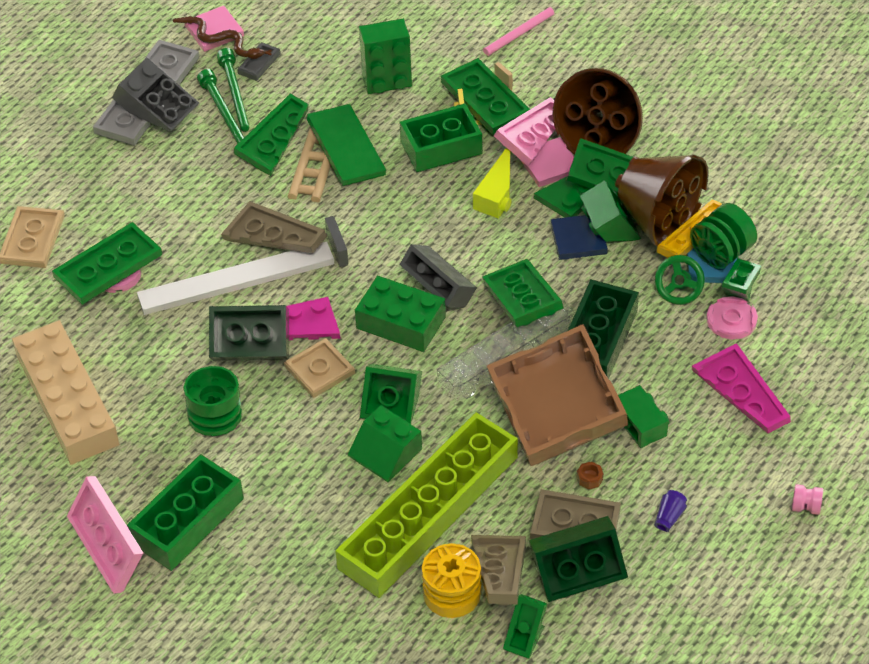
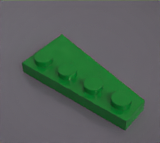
[234,93,309,176]
[534,176,590,218]

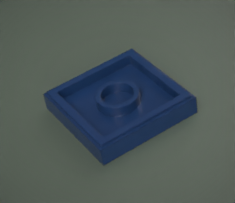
[551,215,608,260]

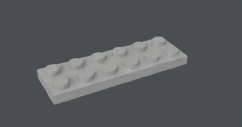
[93,40,199,146]

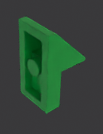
[722,258,761,302]
[503,594,548,659]

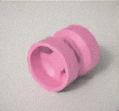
[792,484,823,515]

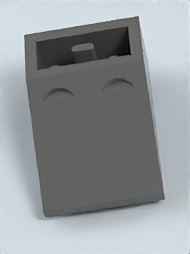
[112,58,199,132]

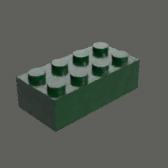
[567,279,639,379]

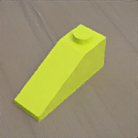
[473,148,512,219]

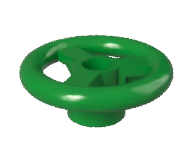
[655,255,705,305]

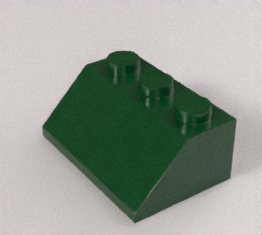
[529,516,628,602]

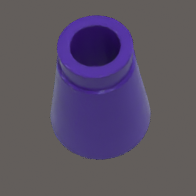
[654,490,687,532]

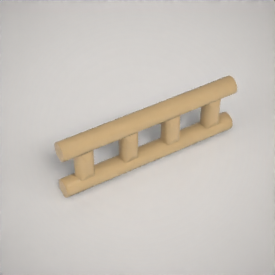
[288,128,331,202]

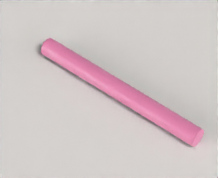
[483,7,554,56]

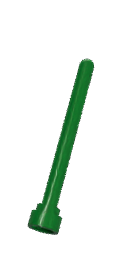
[217,48,250,132]
[197,69,244,144]

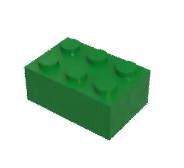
[359,18,412,94]
[399,103,483,173]
[355,275,446,352]

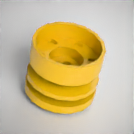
[422,543,481,618]

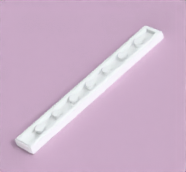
[137,241,334,315]

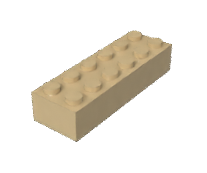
[12,320,120,465]

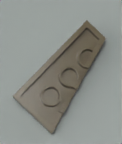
[221,201,327,253]
[471,535,526,606]

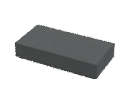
[237,42,281,81]
[325,216,349,267]

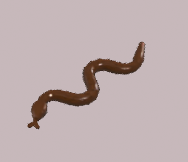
[173,16,272,59]

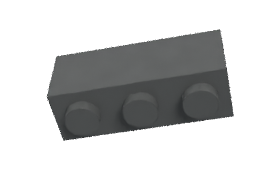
[399,244,477,308]

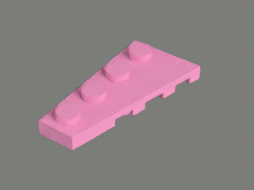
[494,97,555,167]

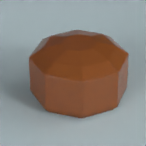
[577,462,604,489]

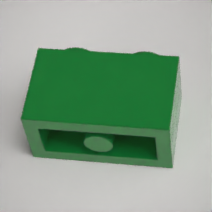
[618,385,670,449]

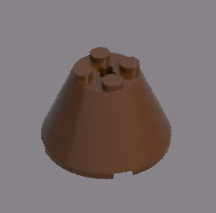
[553,68,643,155]
[615,155,709,246]

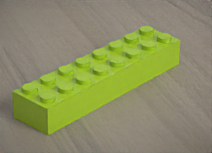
[335,412,518,598]

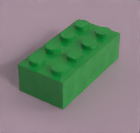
[127,454,244,571]

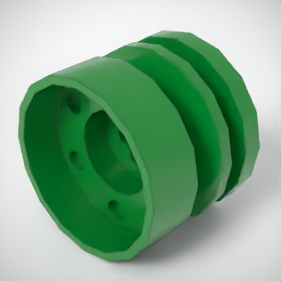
[690,203,758,269]
[183,366,242,436]

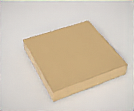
[284,338,355,398]

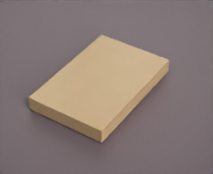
[0,206,65,268]

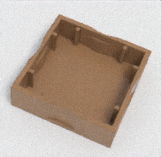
[487,325,628,466]

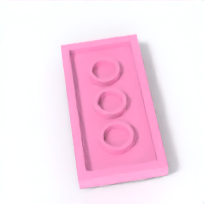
[67,476,143,594]

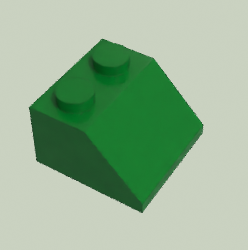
[580,180,641,242]
[360,364,422,424]
[348,405,422,482]

